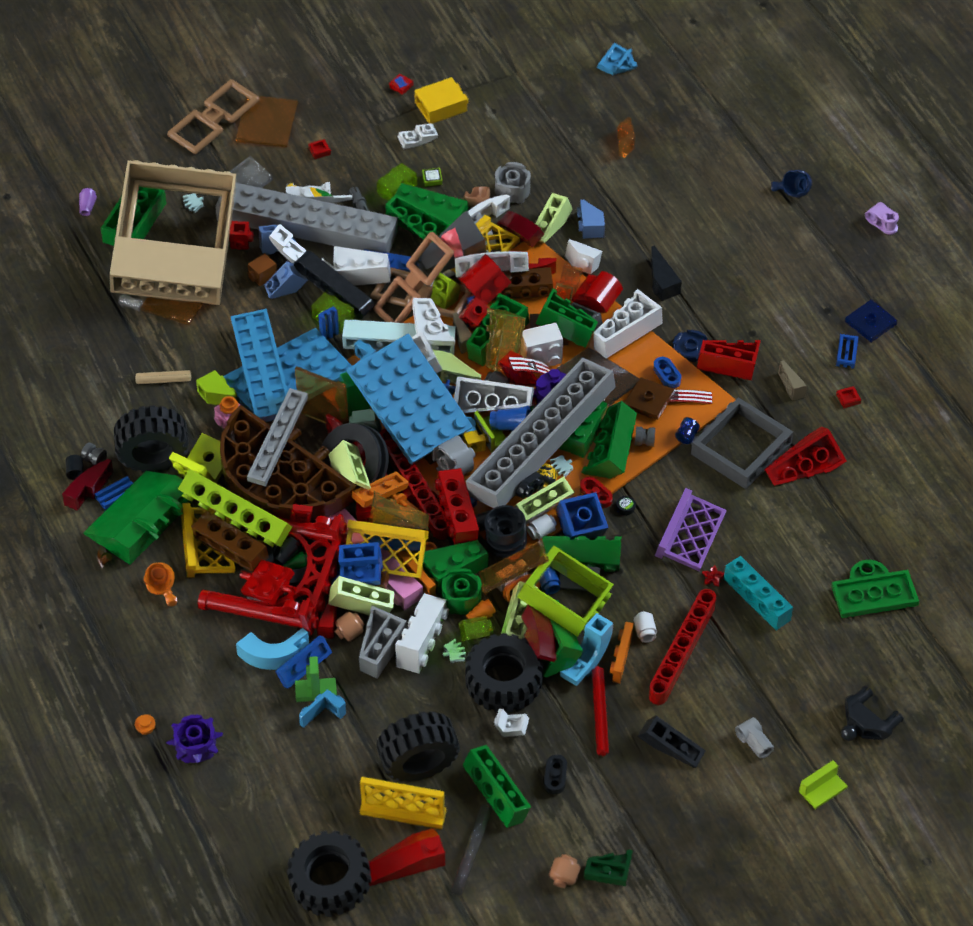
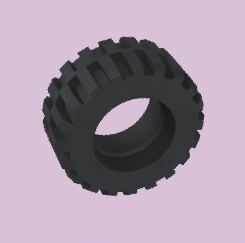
[114,405,189,472]
[465,633,543,713]
[376,711,460,782]
[287,831,371,917]

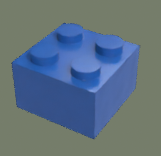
[555,492,609,540]

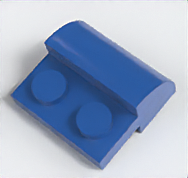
[339,542,383,585]

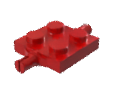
[240,560,297,605]

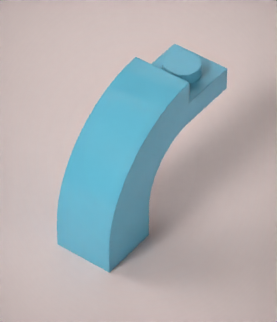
[560,613,613,686]
[236,628,309,670]

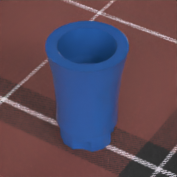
[489,405,531,431]

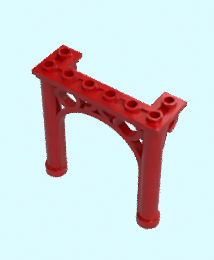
[198,507,348,636]

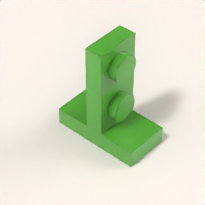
[295,656,337,702]

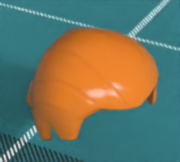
[144,562,178,606]

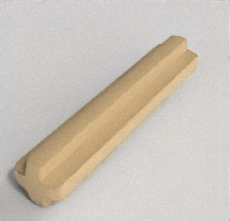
[135,370,191,384]

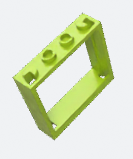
[517,546,614,637]

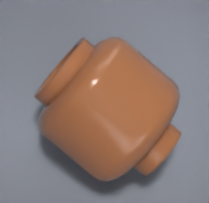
[334,612,365,641]
[549,855,580,888]

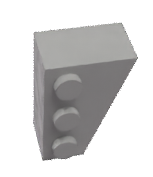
[359,605,407,679]

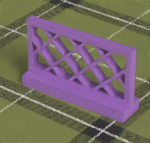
[655,488,727,571]

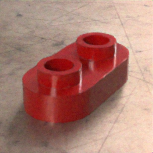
[580,477,613,508]

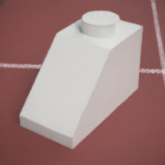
[565,239,602,274]

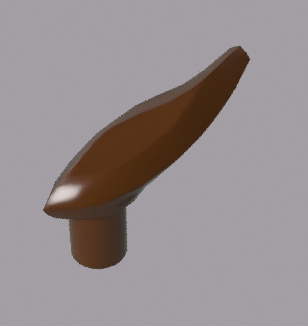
[97,545,112,569]

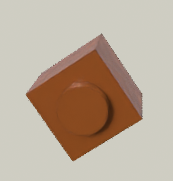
[248,254,277,286]

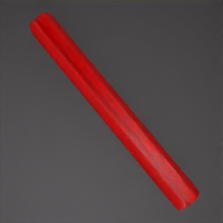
[592,666,609,756]

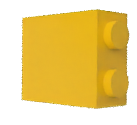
[415,77,469,124]

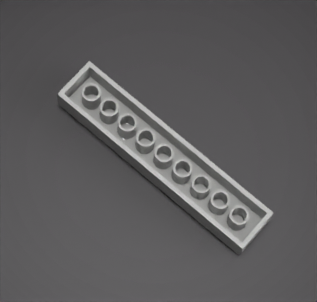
[216,183,398,253]
[466,358,616,508]

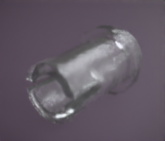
[119,294,143,311]

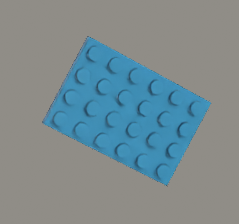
[223,328,352,414]
[346,333,473,465]

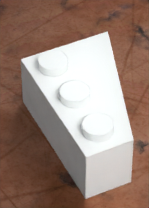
[333,246,391,285]

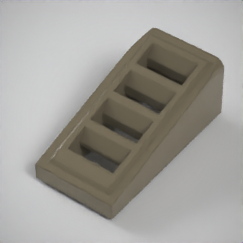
[453,312,472,354]
[778,360,807,401]

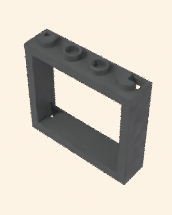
[691,397,793,489]

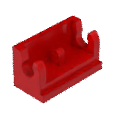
[498,351,538,386]

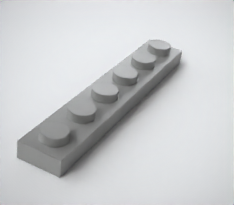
[247,388,308,486]

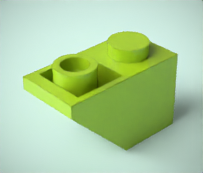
[431,273,461,309]
[196,370,237,405]

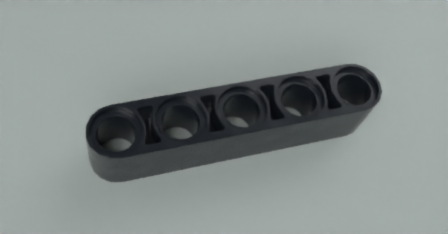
[294,251,374,319]

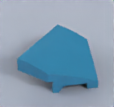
[597,43,637,75]

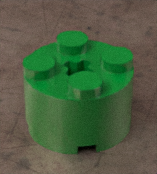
[442,568,482,615]

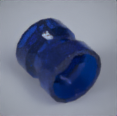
[675,417,700,444]

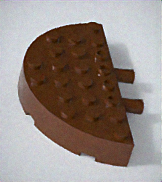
[220,405,357,521]

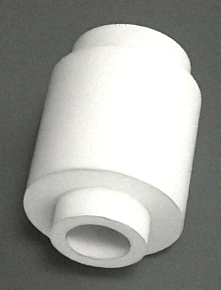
[526,514,557,540]
[633,611,657,643]

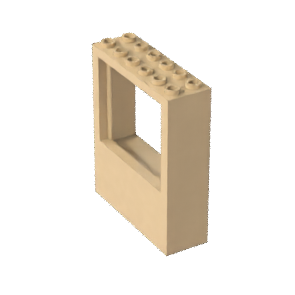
[110,160,236,305]

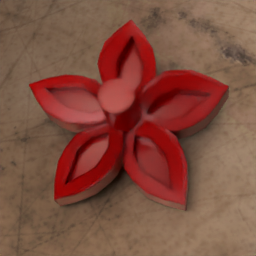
[702,565,724,587]

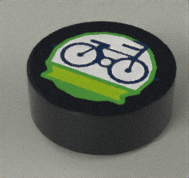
[616,496,636,515]

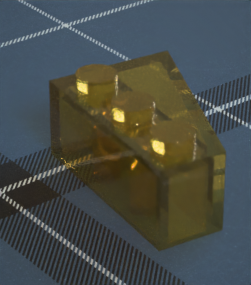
[486,308,526,372]
[368,491,429,531]

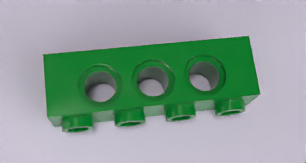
[462,745,531,828]

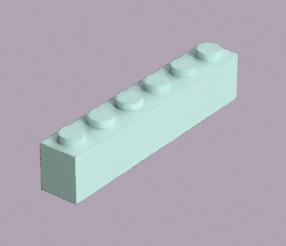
[342,320,456,355]

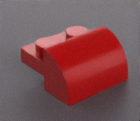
[458,254,512,304]
[571,271,623,313]

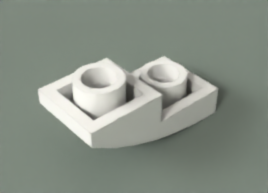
[397,124,438,149]

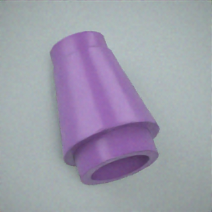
[79,188,97,216]

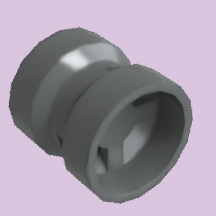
[635,426,655,447]
[81,442,107,465]

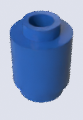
[540,566,561,595]

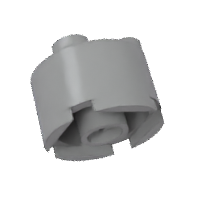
[495,162,531,204]
[432,435,475,476]

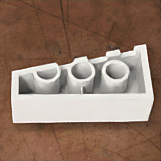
[593,289,663,358]
[454,377,534,413]
[395,593,449,674]

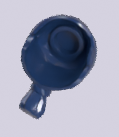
[771,170,812,198]

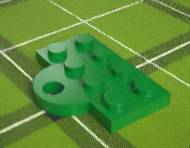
[831,560,919,618]

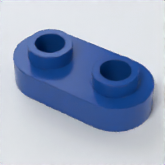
[653,357,681,389]

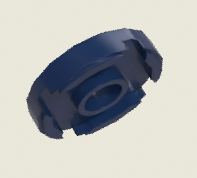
[673,330,707,362]

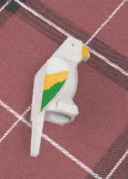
[286,182,352,204]

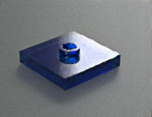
[845,299,898,342]

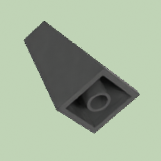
[417,211,487,276]

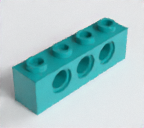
[724,556,793,630]

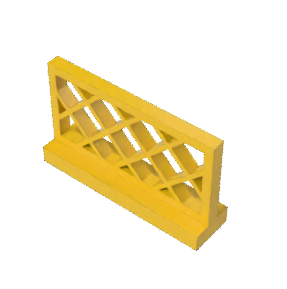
[445,215,520,273]
[181,503,235,578]
[346,520,429,578]
[360,777,446,829]

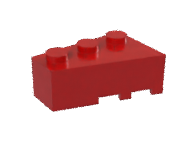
[697,340,761,381]

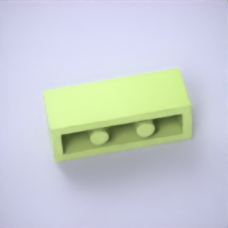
[514,477,574,522]
[328,576,394,616]
[501,581,538,639]

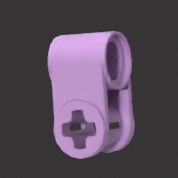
[865,202,899,235]

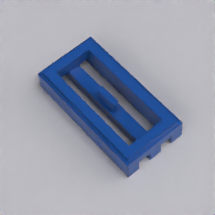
[318,306,339,339]
[836,334,859,368]
[95,476,133,510]

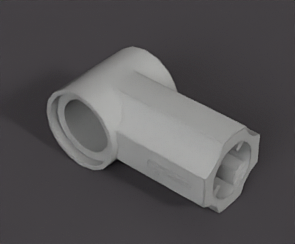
[735,717,774,759]

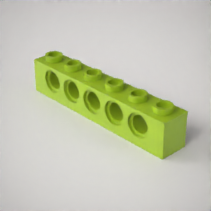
[178,469,292,547]

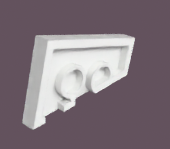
[412,298,456,346]

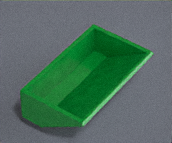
[83,471,192,565]

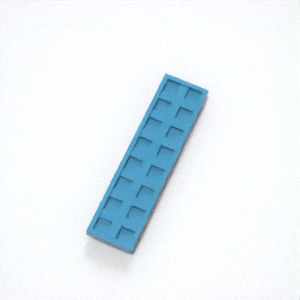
[230,309,288,422]

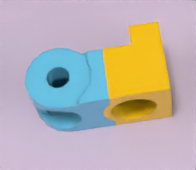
[460,417,486,453]

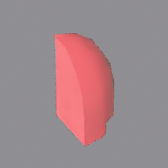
[440,228,463,257]

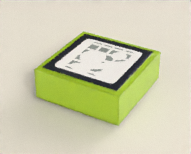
[422,168,442,187]

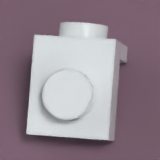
[494,709,529,737]

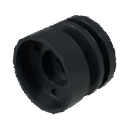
[484,505,527,558]

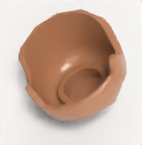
[463,186,490,208]

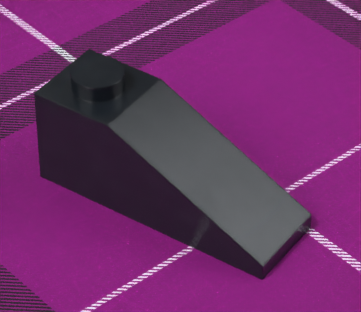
[651,245,682,301]
[638,716,706,768]

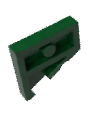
[584,850,633,887]

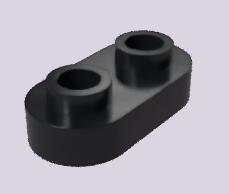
[515,472,544,499]
[544,755,567,795]

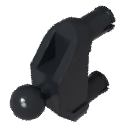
[841,685,904,741]

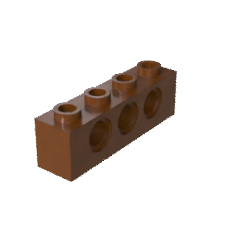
[493,267,553,300]
[191,511,269,572]

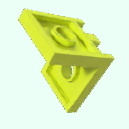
[169,433,223,484]

